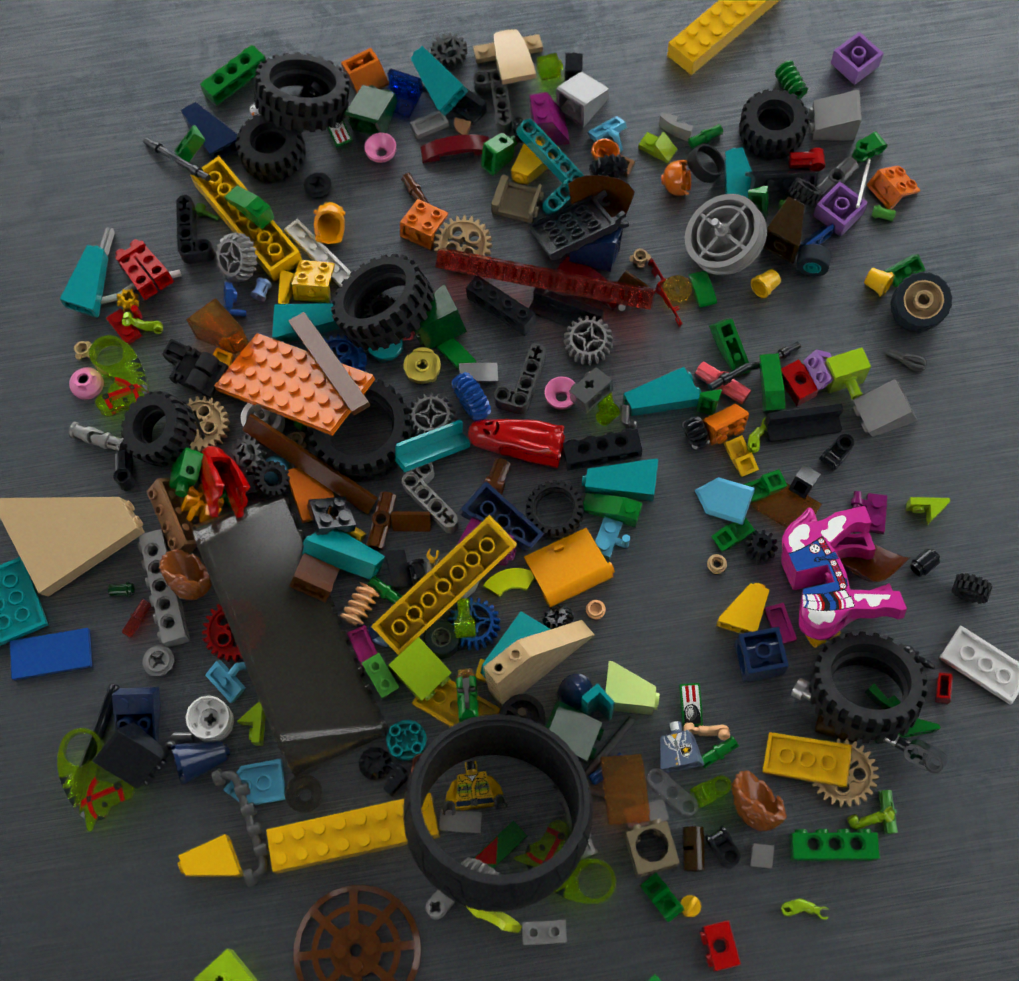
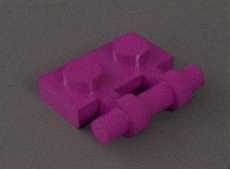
[851,491,887,534]

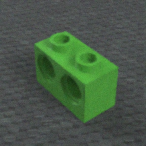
[362,653,399,698]

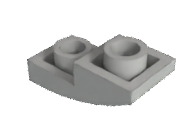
[659,113,693,141]
[459,363,499,383]

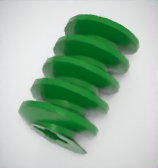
[775,60,808,99]

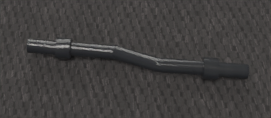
[143,137,211,182]
[708,342,801,391]

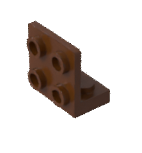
[289,553,339,602]

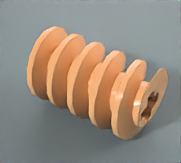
[340,582,380,626]

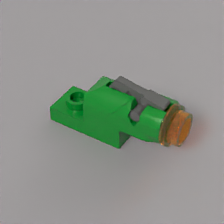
[456,669,479,723]

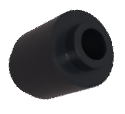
[910,548,940,577]

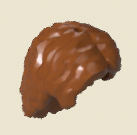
[159,549,212,600]
[731,770,787,831]

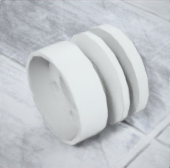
[186,695,234,742]

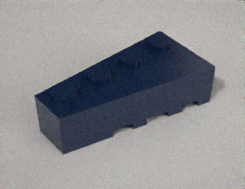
[457,481,544,551]

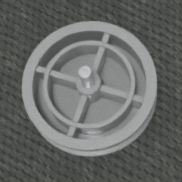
[685,194,767,275]

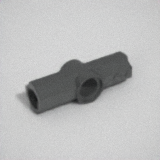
[817,157,859,199]

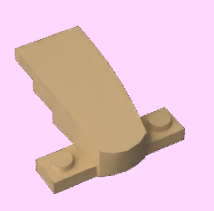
[473,29,543,85]

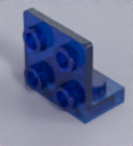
[387,68,423,118]

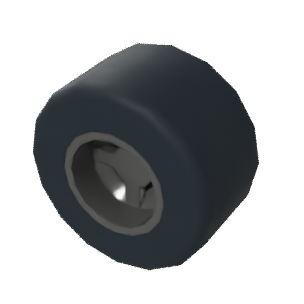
[424,620,460,659]

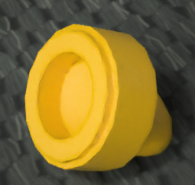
[680,895,701,917]

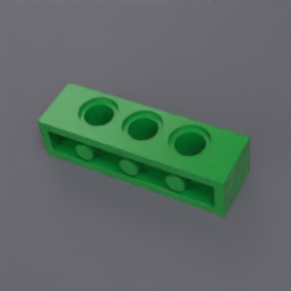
[200,44,266,106]
[789,829,880,861]

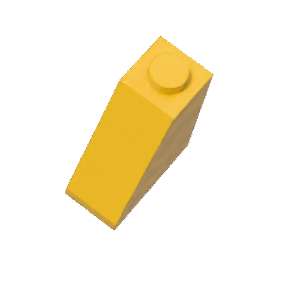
[511,140,560,185]
[716,583,770,634]
[178,834,244,877]

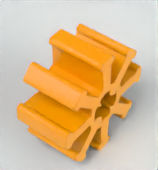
[180,484,224,526]

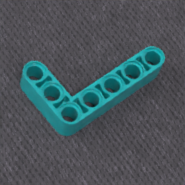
[517,119,584,215]

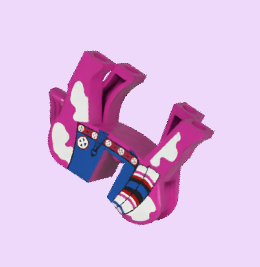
[781,506,907,640]

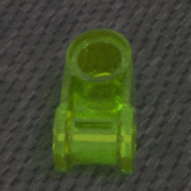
[690,775,731,809]

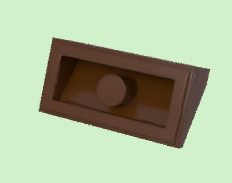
[391,511,431,532]

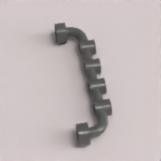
[211,768,270,887]

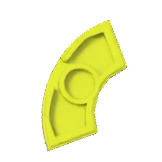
[483,568,535,597]
[466,906,522,933]

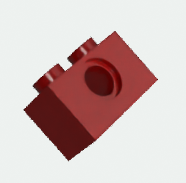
[781,359,819,407]
[700,920,741,971]

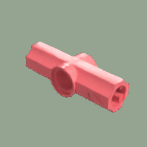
[694,361,751,404]

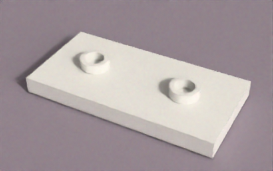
[939,625,1019,705]

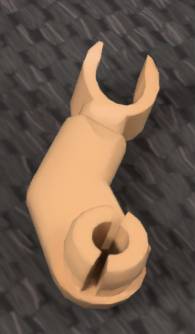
[683,723,730,740]

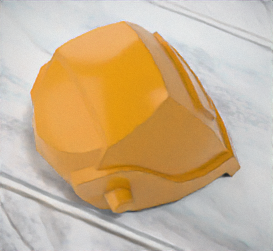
[314,202,346,244]

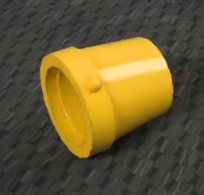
[864,268,894,296]
[751,269,781,298]

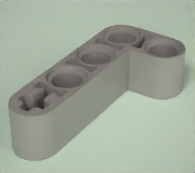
[402,462,459,534]

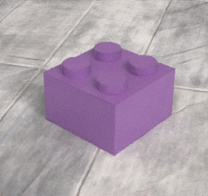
[831,32,884,85]
[813,181,868,237]

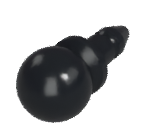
[905,645,935,669]

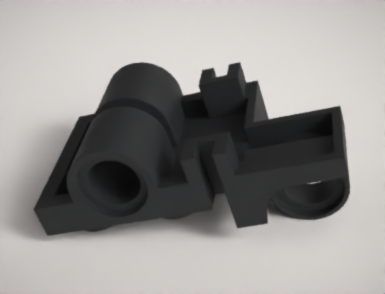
[162,339,229,398]

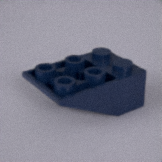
[112,687,160,743]

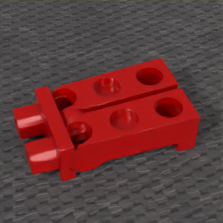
[115,239,174,301]

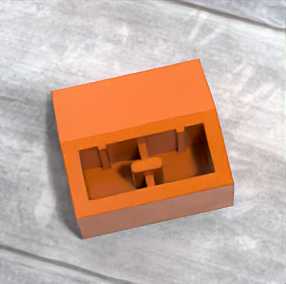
[341,48,390,94]
[702,403,749,445]

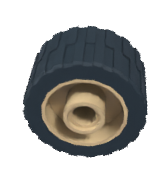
[890,272,953,332]

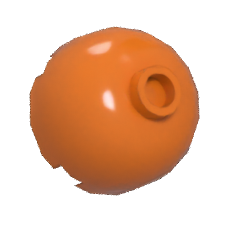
[661,160,691,196]

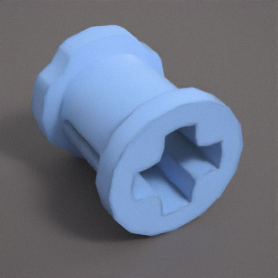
[250,277,272,302]

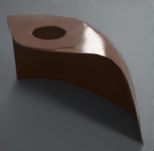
[568,175,635,218]
[840,532,910,583]

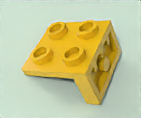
[292,260,335,303]

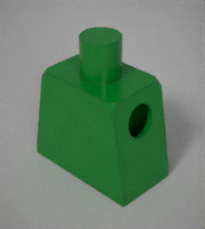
[481,133,518,176]
[169,447,204,497]

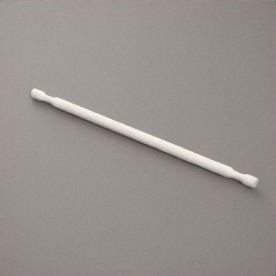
[856,159,871,208]

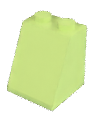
[605,661,660,715]

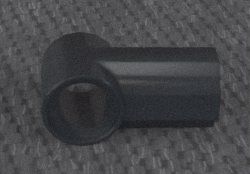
[113,450,136,491]

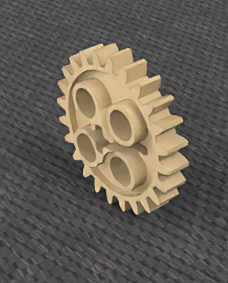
[434,215,492,274]
[187,396,230,452]
[812,739,879,808]

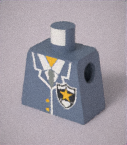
[660,721,704,773]

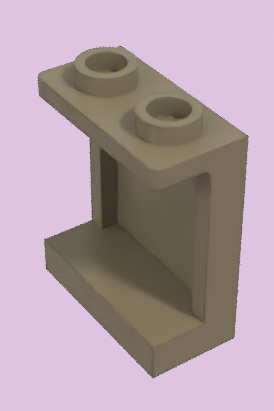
[491,175,545,223]

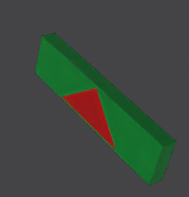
[474,820,528,869]

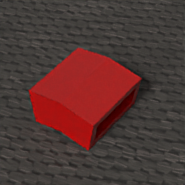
[935,673,953,705]

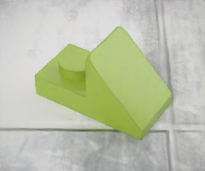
[638,132,677,163]
[906,497,950,525]
[237,702,267,746]

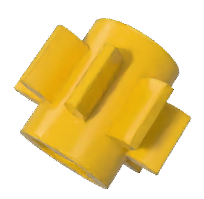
[117,289,139,312]

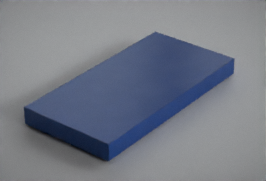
[10,628,93,681]

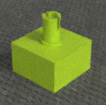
[825,347,871,400]
[194,949,258,981]

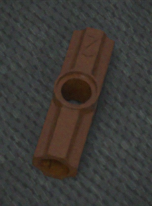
[484,458,511,495]
[366,491,397,551]

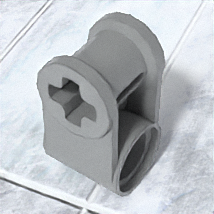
[426,890,457,920]

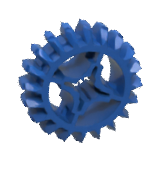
[452,372,491,421]
[448,597,501,651]

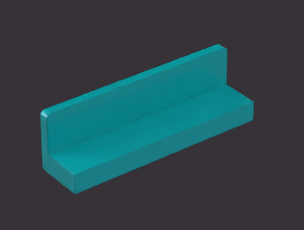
[395,420,470,472]
[581,683,615,721]

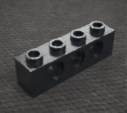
[466,275,536,336]
[563,428,642,471]

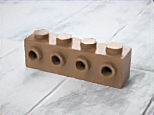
[147,478,201,554]

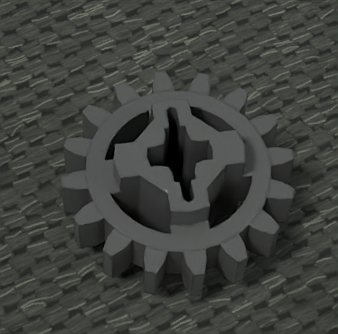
[430,32,468,68]
[229,435,267,476]

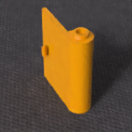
[524,528,615,608]

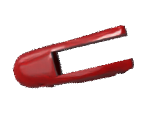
[468,419,565,469]
[199,446,251,518]

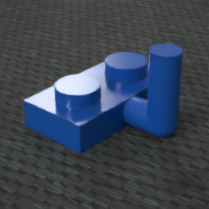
[223,282,246,317]

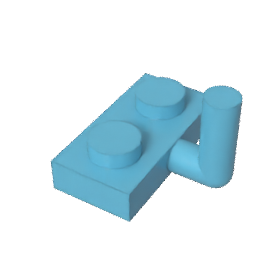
[588,116,627,152]
[595,516,630,560]
[205,660,251,703]

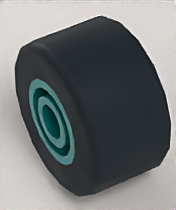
[796,244,831,277]

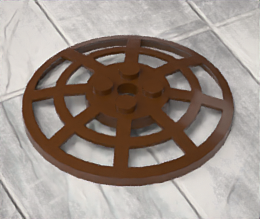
[293,885,421,981]

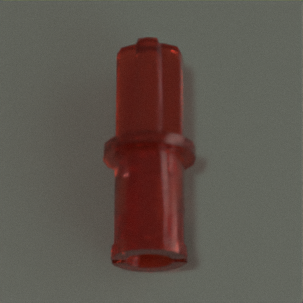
[122,599,152,637]

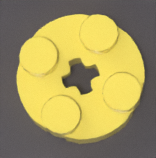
[404,347,441,384]

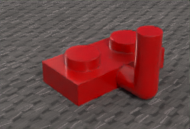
[106,305,143,346]

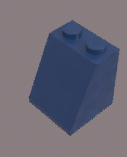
[569,221,624,272]

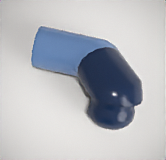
[368,622,390,648]

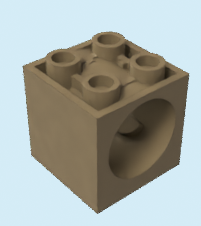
[624,819,680,878]

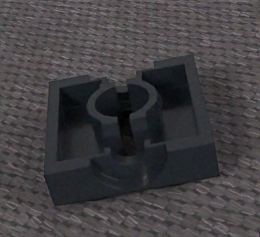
[307,496,356,535]

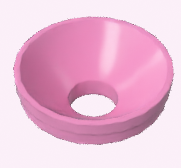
[364,133,396,163]
[69,367,104,400]
[545,376,575,410]

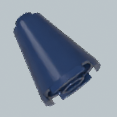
[171,740,230,785]

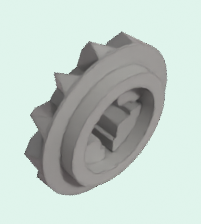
[142,645,175,677]

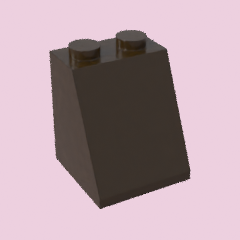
[763,197,805,264]

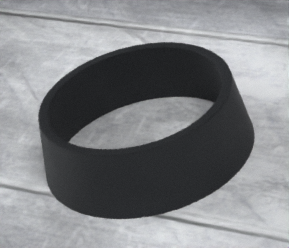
[687,144,725,183]

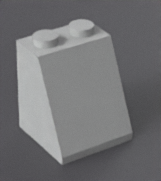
[556,72,609,127]
[808,90,862,141]
[853,379,918,437]

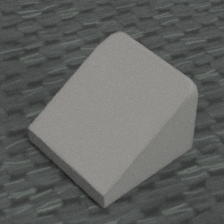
[750,843,774,869]

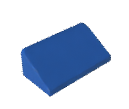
[799,224,835,249]

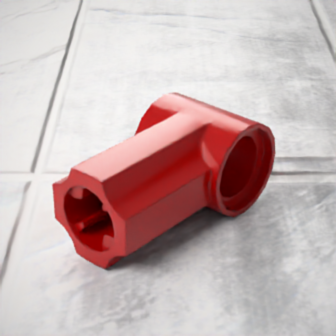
[789,148,825,172]

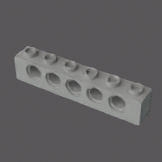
[137,529,190,648]

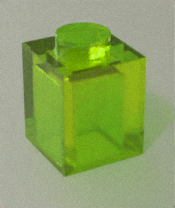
[537,53,563,81]

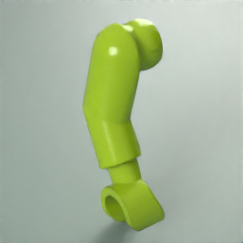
[122,312,163,334]
[747,417,767,453]
[847,806,895,830]
[781,899,829,920]

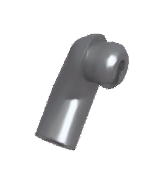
[620,405,637,429]
[164,732,194,752]

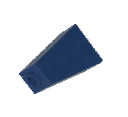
[181,102,237,160]

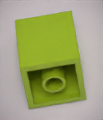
[387,637,452,701]

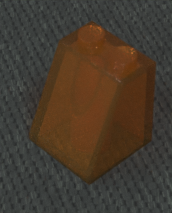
[186,298,249,355]

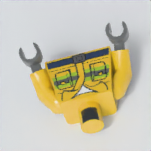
[443,761,508,815]

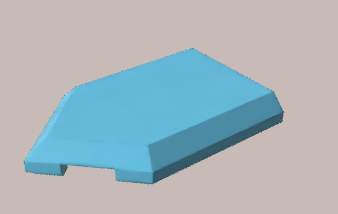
[694,477,755,525]
[223,758,287,805]

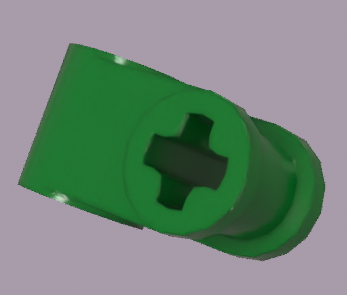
[852,131,888,163]

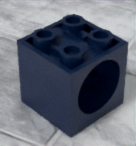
[734,627,789,683]

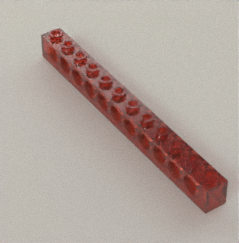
[435,248,656,310]

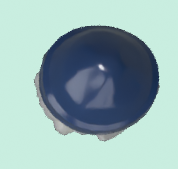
[556,674,593,712]

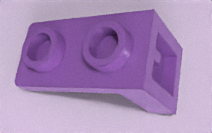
[803,349,834,390]

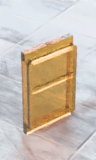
[750,472,822,528]
[600,754,650,825]

